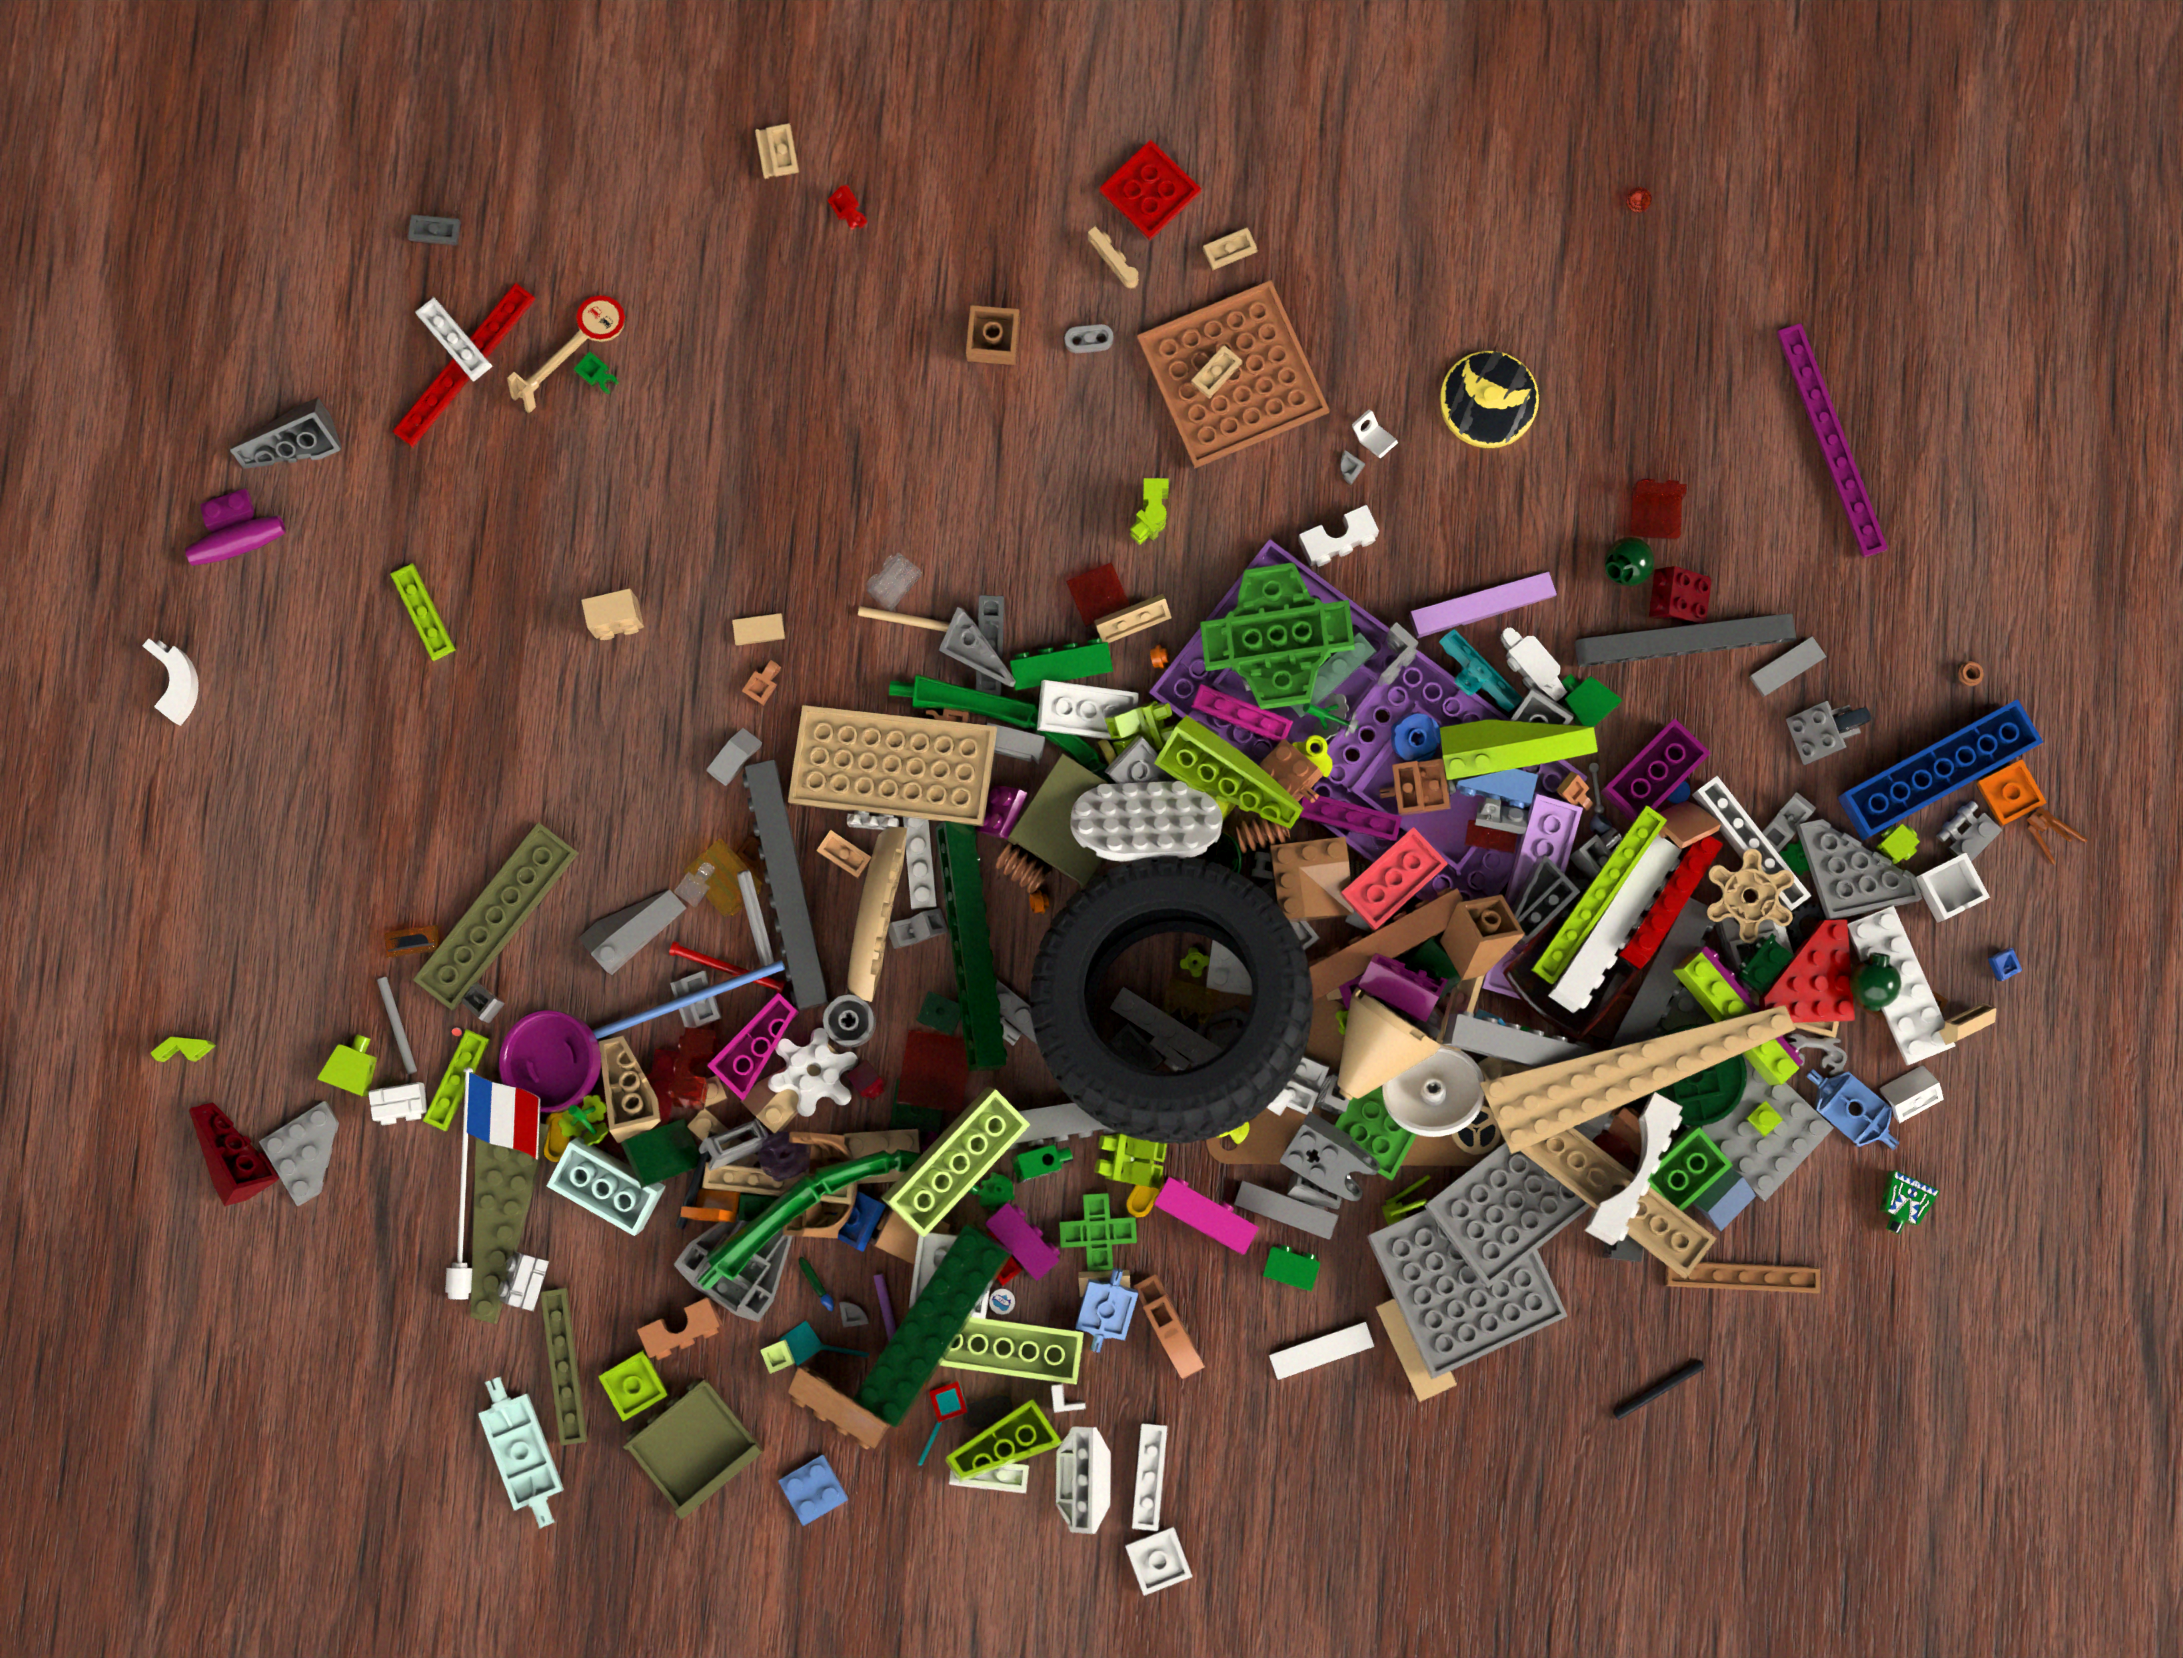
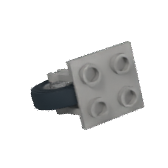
[1786,701,1872,765]

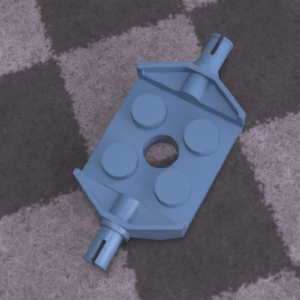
[1806,1069,1900,1150]

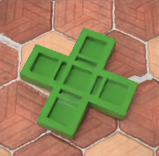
[1059,1193,1137,1272]

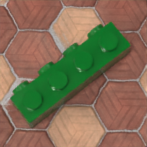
[1010,638,1113,690]

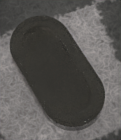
[963,1395,1013,1428]

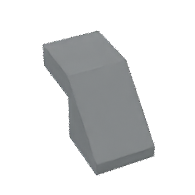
[706,728,762,786]
[1762,792,1816,852]
[888,908,948,949]

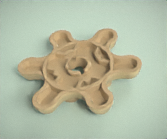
[1707,849,1794,943]

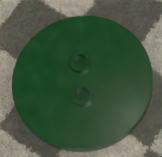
[1647,1024,1747,1126]

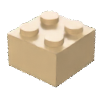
[582,589,644,640]

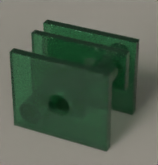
[916,991,961,1037]

